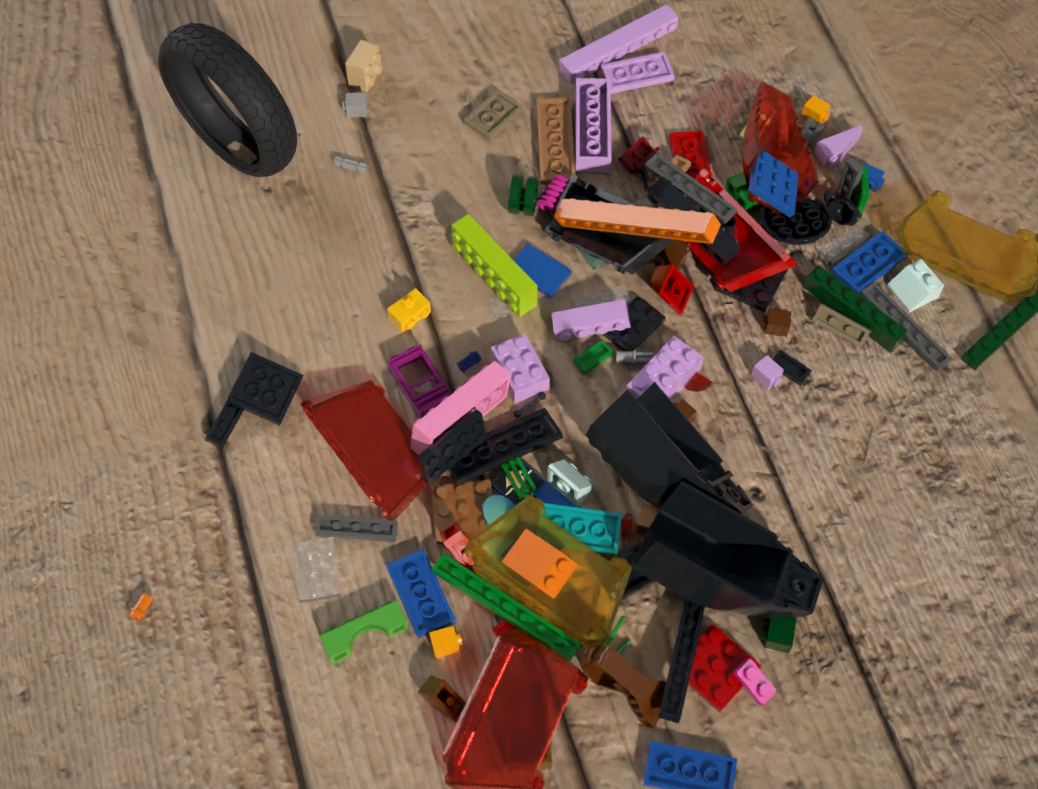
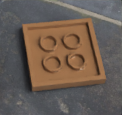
[431,480,497,544]

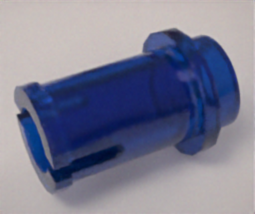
[456,351,481,373]

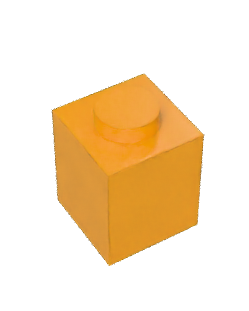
[801,95,830,124]
[429,626,462,659]

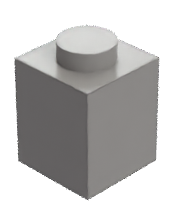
[342,92,368,118]

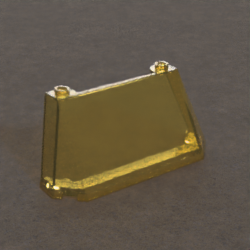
[896,190,1038,303]
[464,495,632,647]

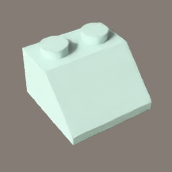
[887,259,944,313]
[547,460,593,508]

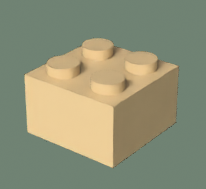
[345,40,383,93]

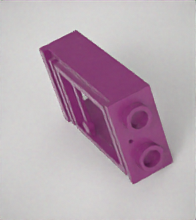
[387,344,453,418]

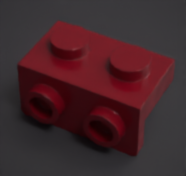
[618,136,660,175]

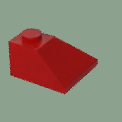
[650,264,694,315]

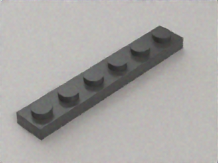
[644,153,737,224]
[860,282,953,372]

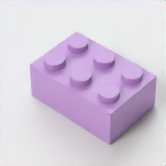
[491,334,550,403]

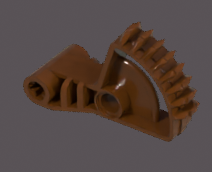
[580,644,666,729]

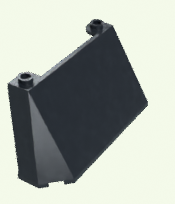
[545,174,675,275]

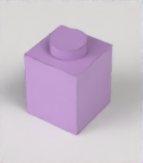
[751,355,784,390]

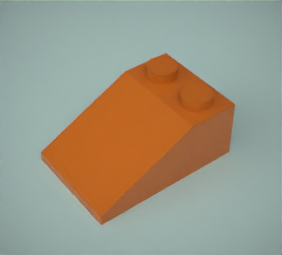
[502,529,578,599]

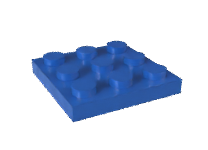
[748,147,799,217]

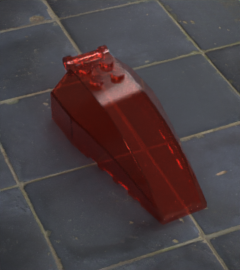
[741,82,819,215]

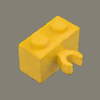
[387,288,431,333]

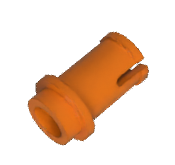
[129,593,153,621]

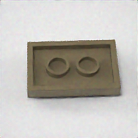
[464,89,523,141]

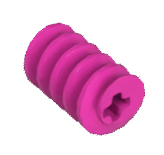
[537,175,569,215]

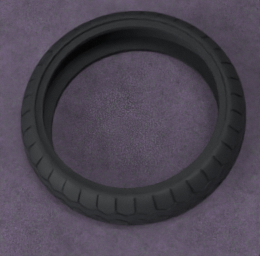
[158,23,297,177]

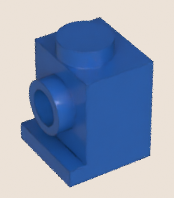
[864,163,885,192]

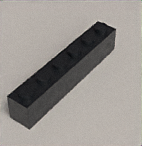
[647,176,740,267]

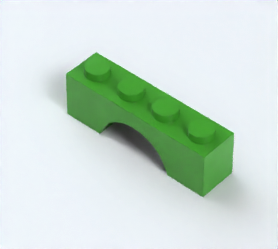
[320,600,409,664]

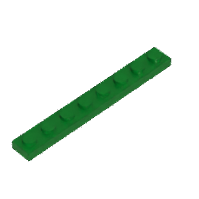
[431,553,581,663]

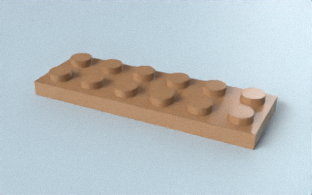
[537,98,575,184]

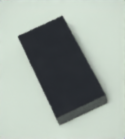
[772,350,812,386]

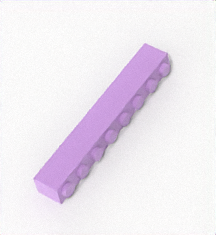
[559,4,678,84]

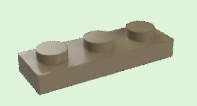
[812,303,872,347]

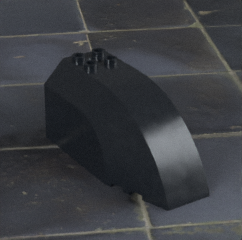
[586,382,754,514]
[633,481,824,619]

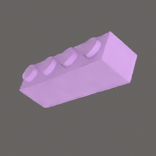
[552,299,630,341]

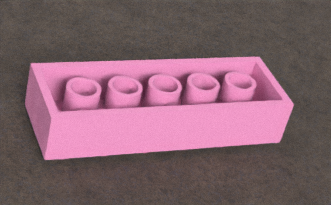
[410,361,511,455]

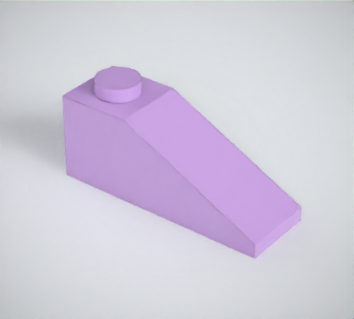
[814,125,863,168]

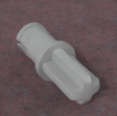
[616,350,654,365]

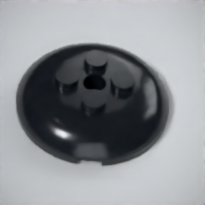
[759,193,832,245]

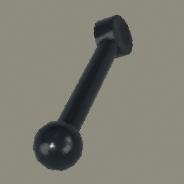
[514,392,546,418]

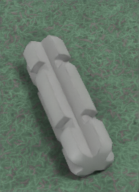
[333,156,367,173]

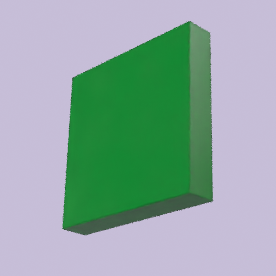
[854,167,869,215]

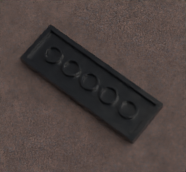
[448,408,563,486]

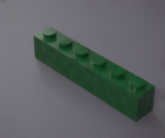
[803,265,908,353]

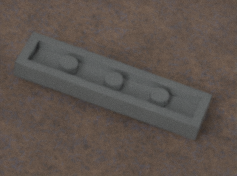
[315,515,398,542]

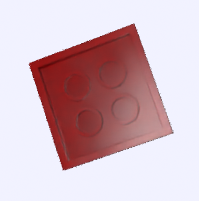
[688,624,762,713]

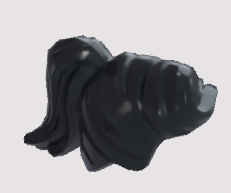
[824,190,862,226]

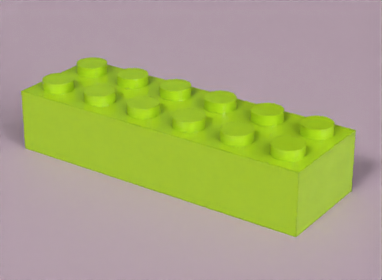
[451,214,537,317]

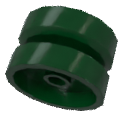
[508,174,539,217]

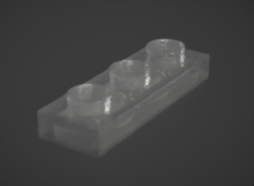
[817,224,870,266]

